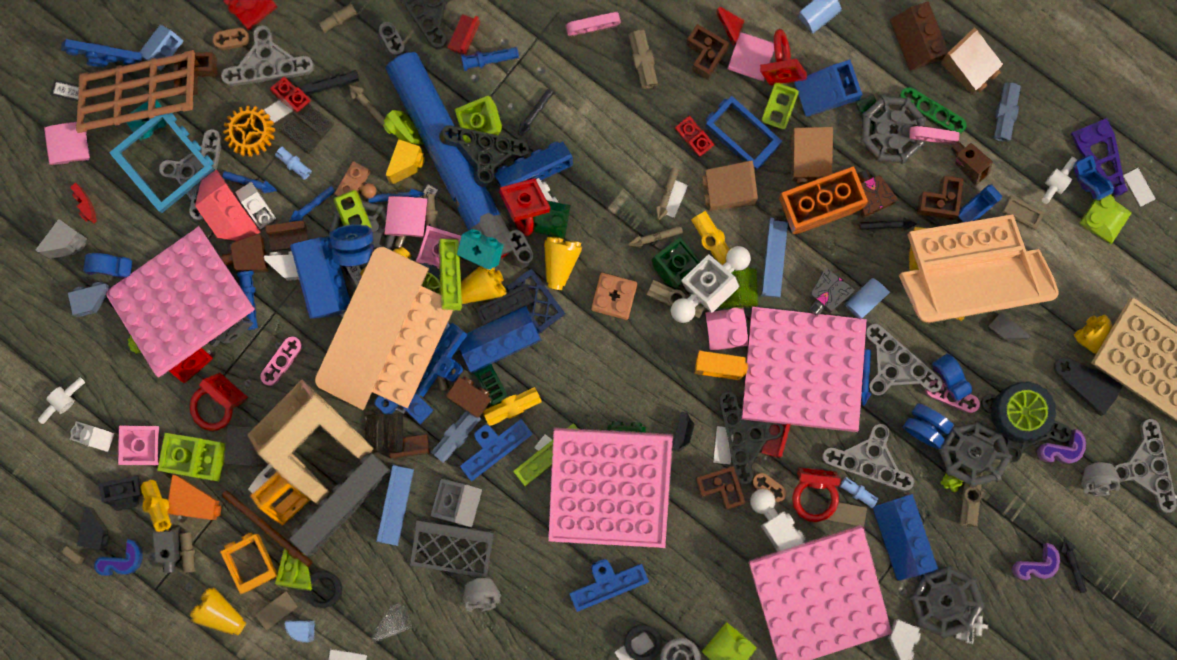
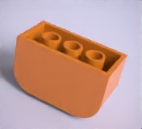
[779,166,868,234]

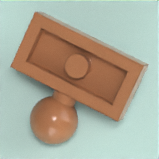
[335,161,376,203]

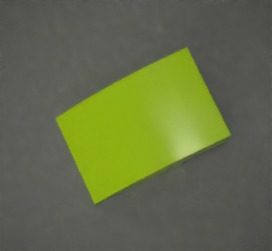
[157,433,227,482]

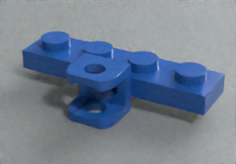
[61,39,142,68]
[416,323,468,397]
[375,393,434,425]
[460,419,533,482]
[569,559,649,612]

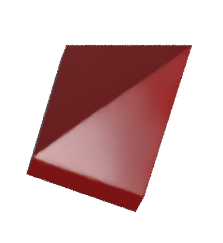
[716,7,744,46]

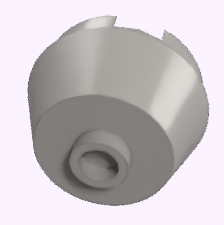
[1081,462,1121,496]
[462,578,501,612]
[661,638,700,660]

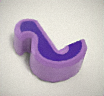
[1037,429,1086,464]
[1012,543,1060,580]

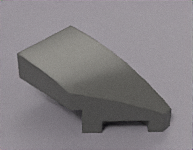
[988,313,1030,342]

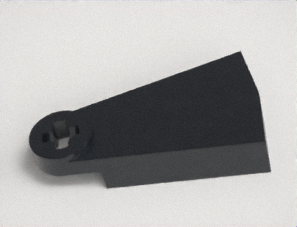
[1054,357,1123,416]

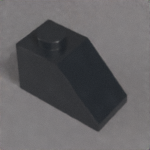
[77,507,110,550]

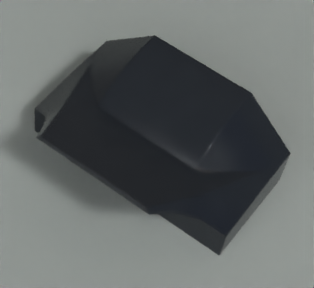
[672,411,695,452]
[99,476,141,511]

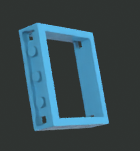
[109,113,215,213]

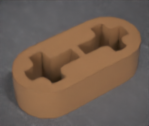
[213,28,250,50]
[752,473,786,502]

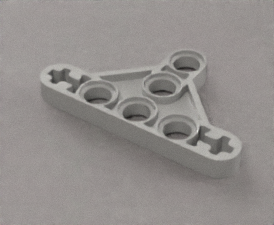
[221,26,314,86]
[159,129,222,221]
[866,324,942,396]
[1114,419,1177,513]
[822,424,914,491]

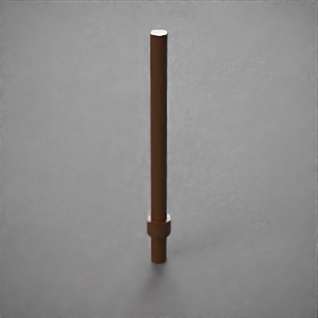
[222,490,312,567]

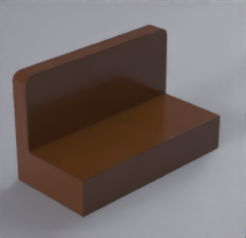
[265,220,308,251]
[389,434,430,459]

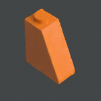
[167,475,221,520]

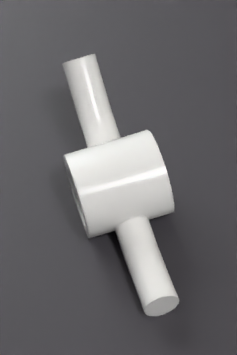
[1042,157,1077,204]
[38,377,85,424]

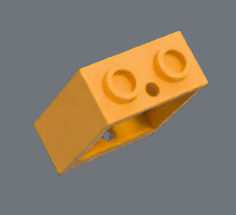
[694,351,748,381]
[250,471,311,525]
[220,532,278,594]

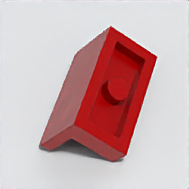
[447,14,480,56]
[761,424,791,458]

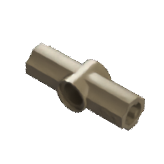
[629,30,658,89]
[646,280,704,319]
[960,469,983,527]

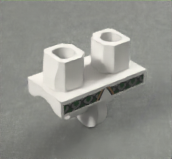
[955,607,988,643]

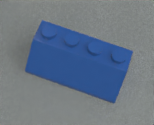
[494,141,573,187]
[290,237,350,319]
[459,306,542,373]
[873,494,938,581]

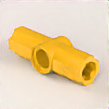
[691,210,730,266]
[483,387,542,426]
[140,480,172,532]

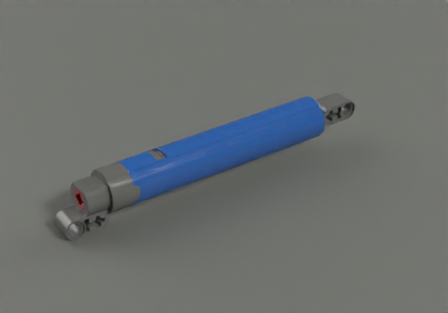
[378,22,533,268]

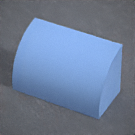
[798,0,841,34]
[139,25,183,70]
[844,278,890,320]
[285,621,315,642]

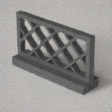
[410,518,495,578]

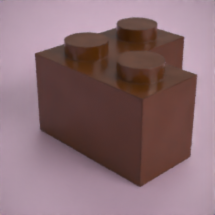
[686,24,729,80]
[174,52,217,95]
[917,176,964,220]
[444,376,491,418]
[695,466,746,510]

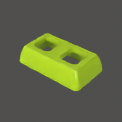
[762,83,799,130]
[333,190,372,228]

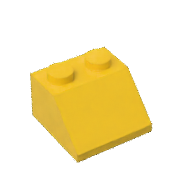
[386,139,425,184]

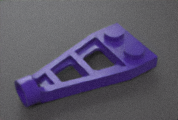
[1071,118,1129,197]

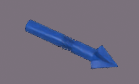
[223,171,277,193]
[289,186,336,222]
[368,188,425,203]
[861,350,871,406]

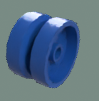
[330,224,375,266]
[903,403,954,449]

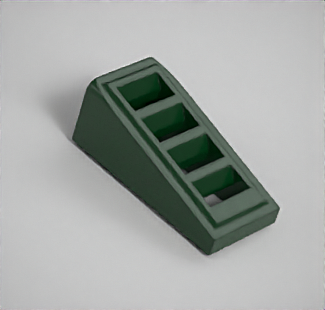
[475,364,509,407]

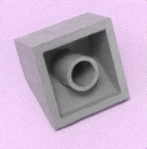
[36,219,87,259]
[431,479,482,527]

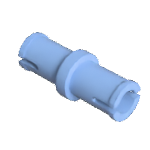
[275,147,312,180]
[839,477,878,508]

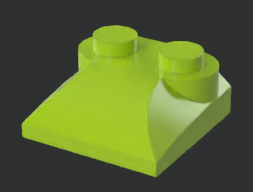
[455,96,502,143]
[383,110,424,144]
[1079,195,1132,244]
[702,622,757,660]

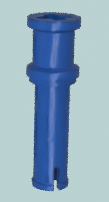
[461,46,519,71]
[236,271,258,330]

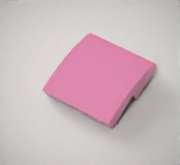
[728,32,774,81]
[44,122,89,165]
[384,197,427,238]

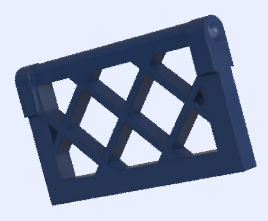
[505,268,566,334]

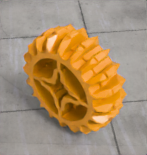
[223,106,275,157]

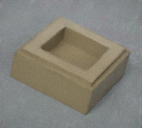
[62,546,86,564]

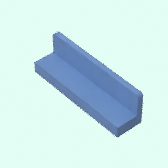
[761,217,788,298]
[377,465,414,546]

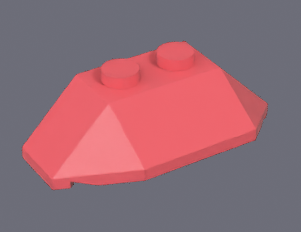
[195,170,261,241]

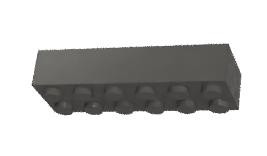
[289,454,392,556]

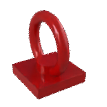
[224,0,277,31]
[760,29,807,86]
[499,178,550,236]
[169,347,213,384]
[189,373,248,431]
[792,467,840,522]

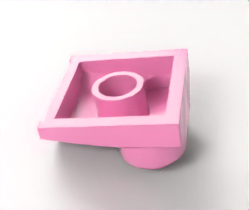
[416,226,461,270]
[705,308,748,351]
[118,426,159,465]

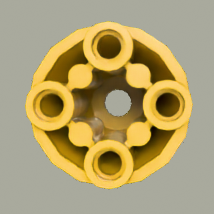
[544,236,582,290]
[461,266,507,304]
[1074,315,1113,355]
[189,588,246,636]

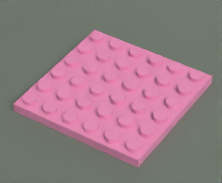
[106,226,255,378]
[742,307,867,432]
[549,428,672,548]
[749,525,892,660]

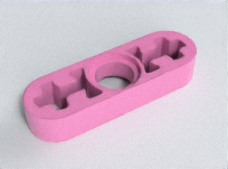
[566,12,621,36]
[909,126,959,144]
[261,337,302,386]
[925,380,980,413]

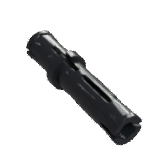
[302,70,359,96]

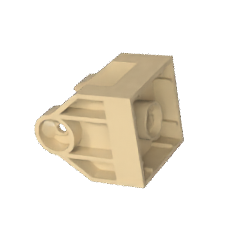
[248,379,374,505]

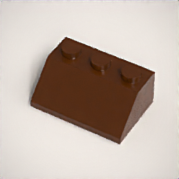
[890,1,948,71]

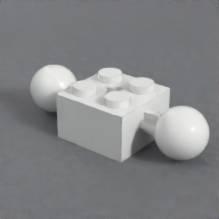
[671,246,751,323]
[750,489,805,552]

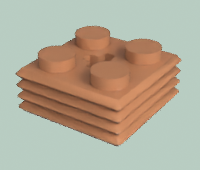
[591,273,637,320]

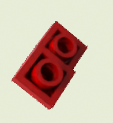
[270,77,311,113]
[674,116,714,157]
[70,182,97,223]

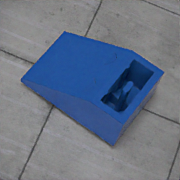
[794,60,863,117]

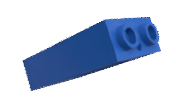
[705,96,782,172]

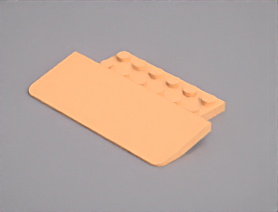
[899,215,1058,323]
[315,247,453,410]

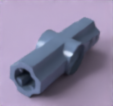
[993,83,1021,142]
[431,411,481,463]

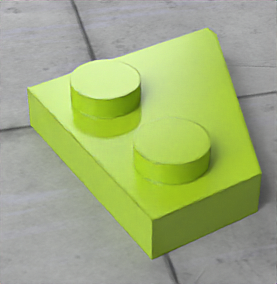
[275,548,312,591]

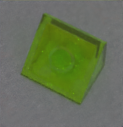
[720,267,758,308]

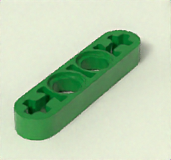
[899,87,966,135]

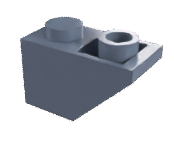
[68,282,110,317]

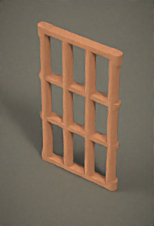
[76,50,195,133]

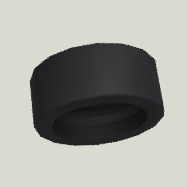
[304,571,342,608]
[624,624,662,660]

